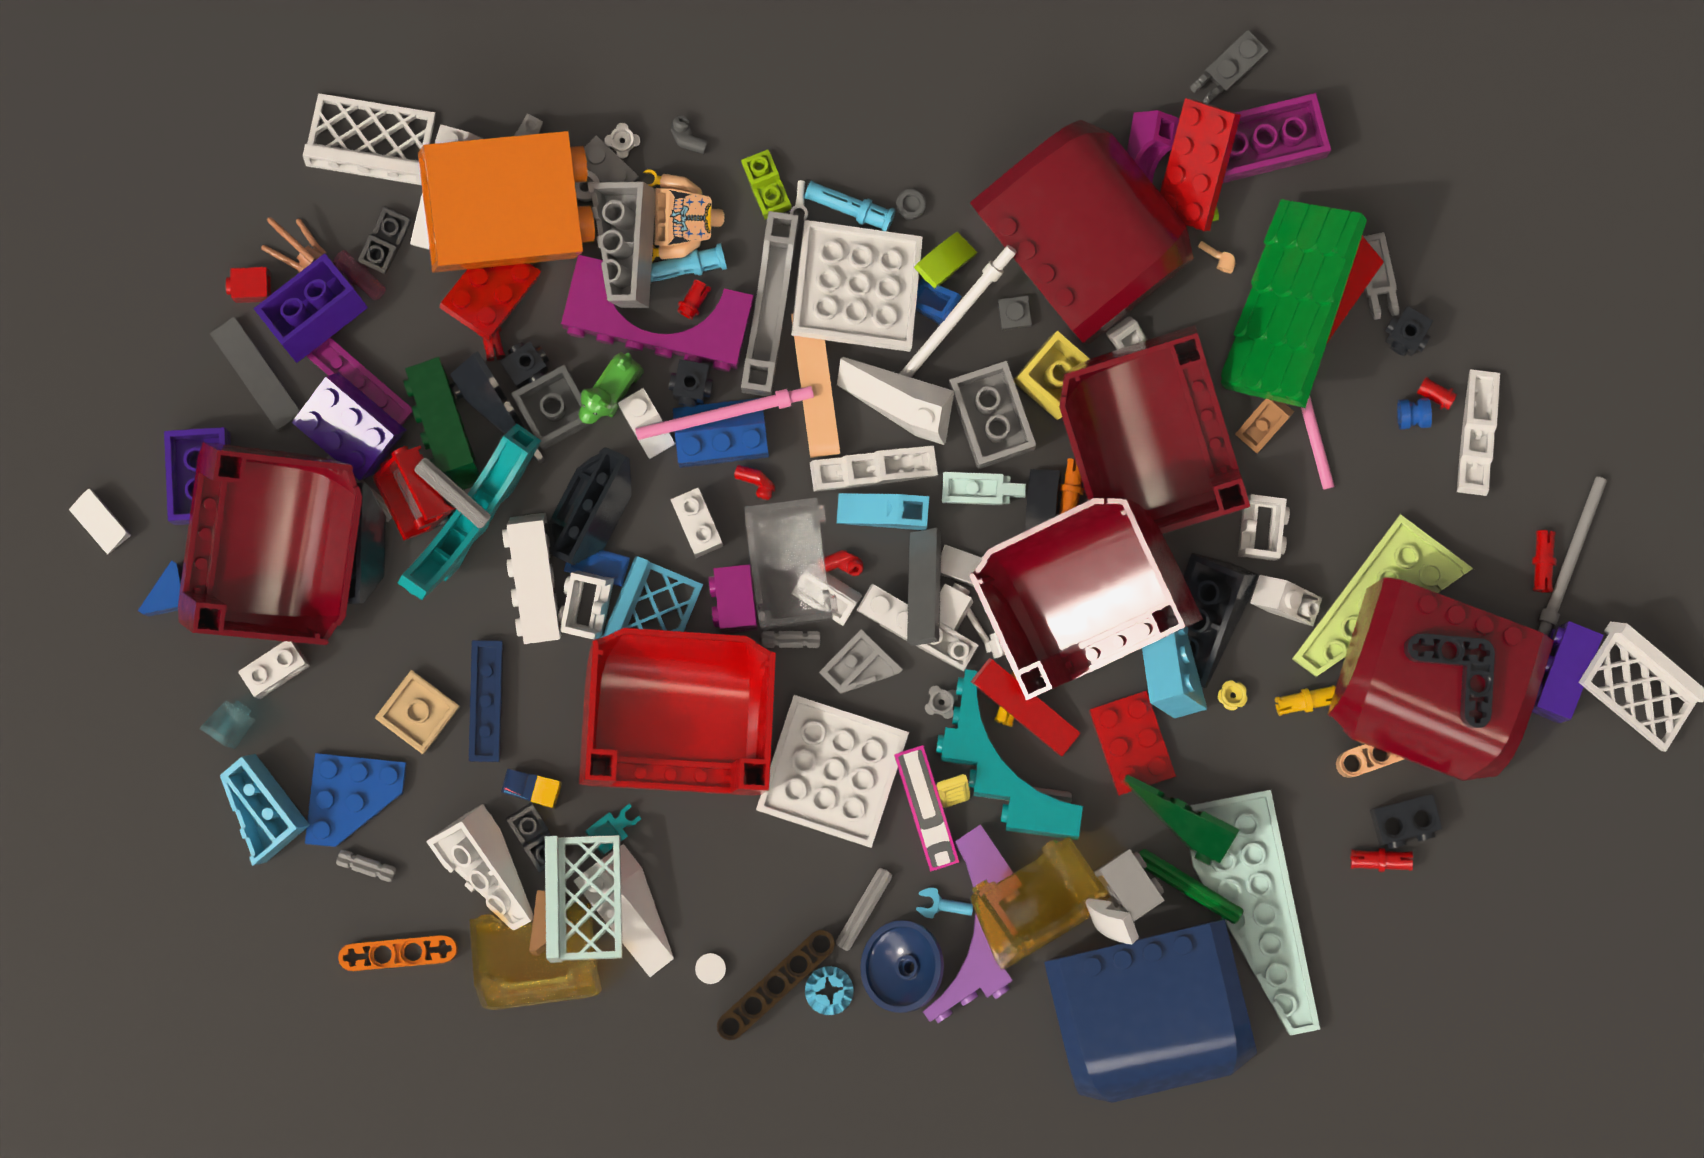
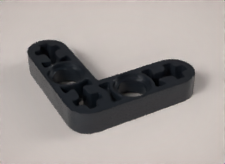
[1404,634,1495,729]

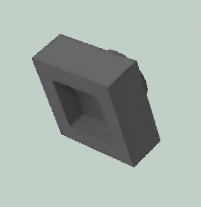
[998,296,1032,331]

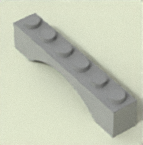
[741,211,799,397]

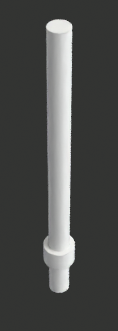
[899,245,1017,377]

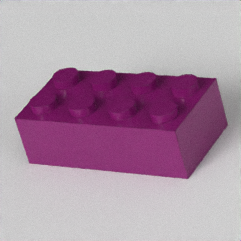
[1223,93,1331,183]

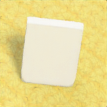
[1106,317,1148,350]

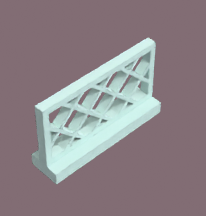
[545,835,622,963]

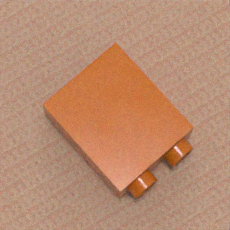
[418,131,595,273]

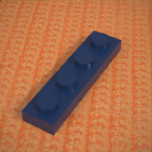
[469,640,503,762]

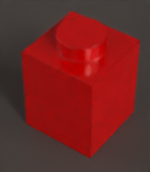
[226,267,271,303]

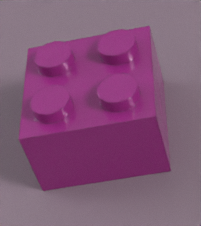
[708,564,758,634]

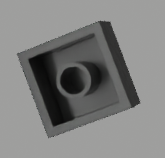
[511,365,591,450]

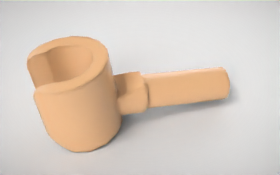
[1198,241,1236,274]

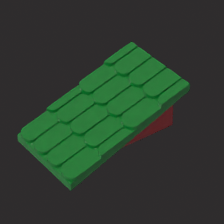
[1221,199,1384,408]

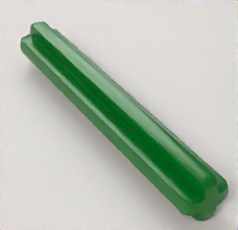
[1139,849,1244,924]

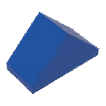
[916,278,962,325]
[138,560,183,617]

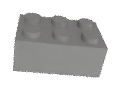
[949,361,1036,469]
[1090,849,1165,922]

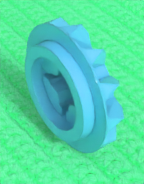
[805,966,854,1015]

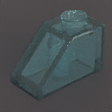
[200,700,256,749]

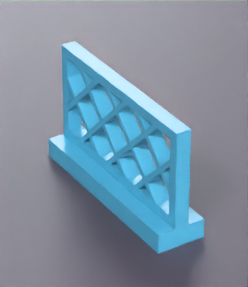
[602,556,703,637]

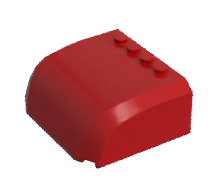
[579,628,776,795]

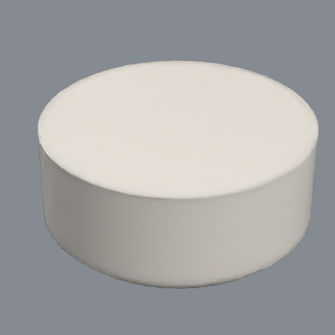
[695,953,726,984]

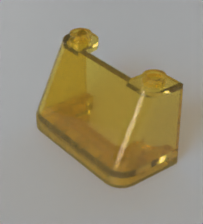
[970,837,1111,971]
[469,902,602,1010]

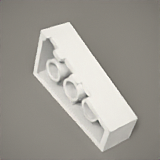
[502,513,561,644]

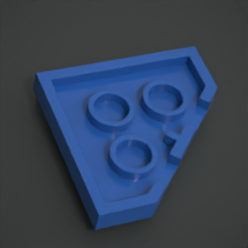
[305,753,407,847]

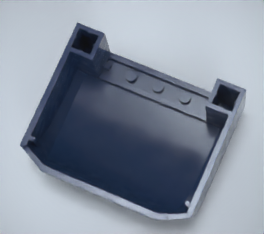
[1044,919,1257,1103]

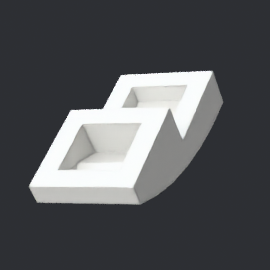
[1085,898,1139,945]

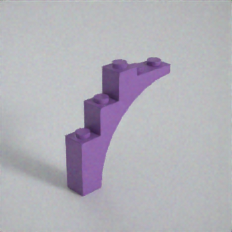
[922,824,1021,1023]

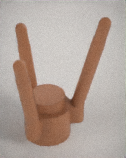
[261,217,327,272]

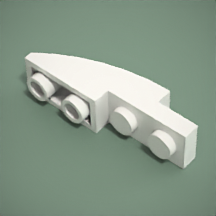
[857,584,978,671]

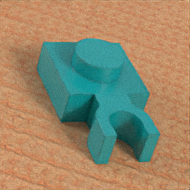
[584,803,641,855]

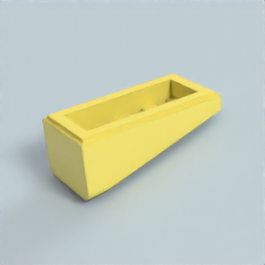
[936,774,970,808]

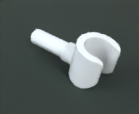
[790,180,808,220]

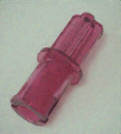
[333,250,386,300]

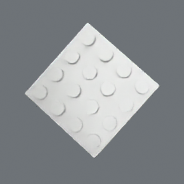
[791,220,923,352]
[756,695,909,848]

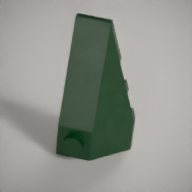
[1123,775,1240,866]

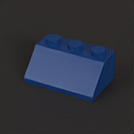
[673,398,769,468]

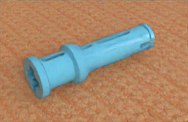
[804,180,896,232]
[651,243,727,282]

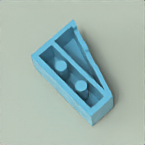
[1142,627,1207,719]
[220,754,310,866]

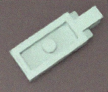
[942,472,1026,505]

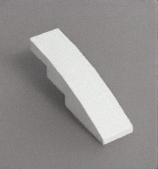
[1457,369,1500,496]
[810,446,938,492]

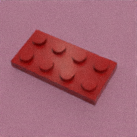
[1160,98,1241,231]

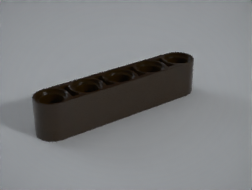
[717,930,835,1041]

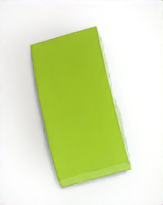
[741,149,792,220]
[914,232,978,289]

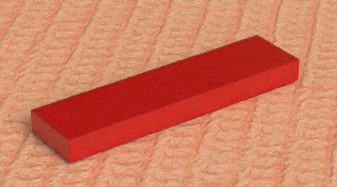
[971,658,1080,756]

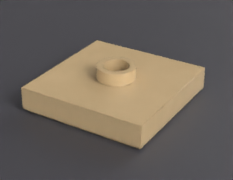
[375,670,460,755]

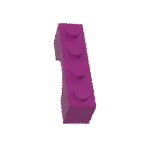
[1127,110,1180,183]

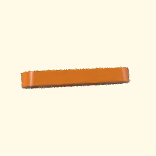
[338,935,458,971]

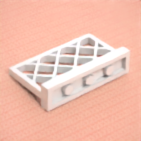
[303,93,436,185]
[1578,621,1704,752]

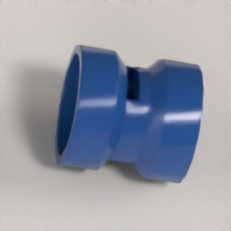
[1397,398,1432,430]

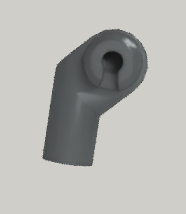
[671,115,708,155]

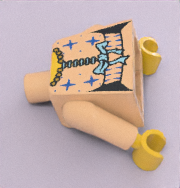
[643,169,724,261]

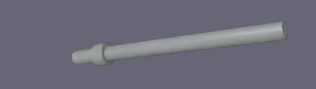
[1538,477,1607,637]

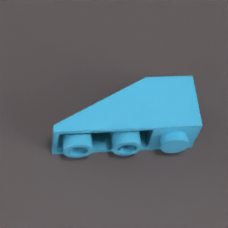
[836,493,929,530]

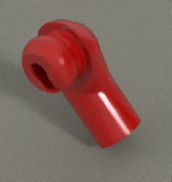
[734,465,775,500]
[818,550,864,576]

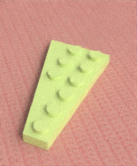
[1292,514,1473,677]

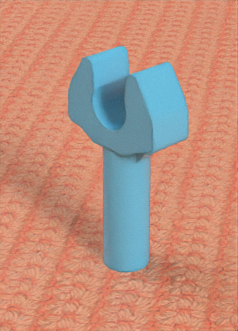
[916,888,973,919]

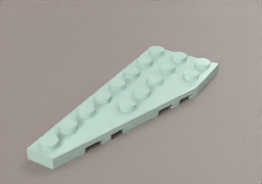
[1189,790,1320,1035]

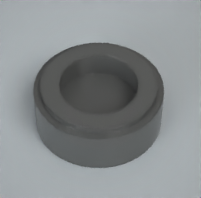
[896,189,926,220]

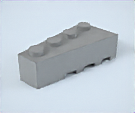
[588,182,655,308]

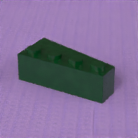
[403,357,481,490]

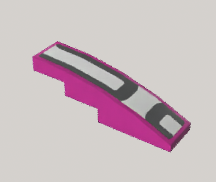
[894,745,959,872]

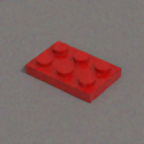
[440,263,541,341]
[1089,690,1176,796]

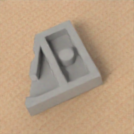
[819,629,903,694]

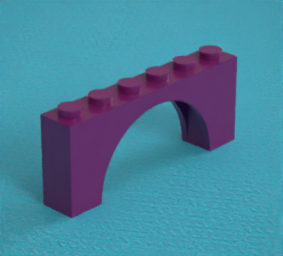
[561,255,754,372]

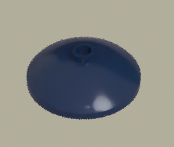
[860,921,944,1013]

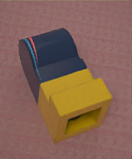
[501,769,562,809]

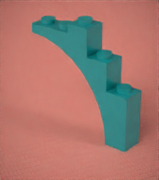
[398,424,541,600]
[936,669,1083,840]

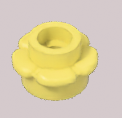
[1218,680,1248,710]

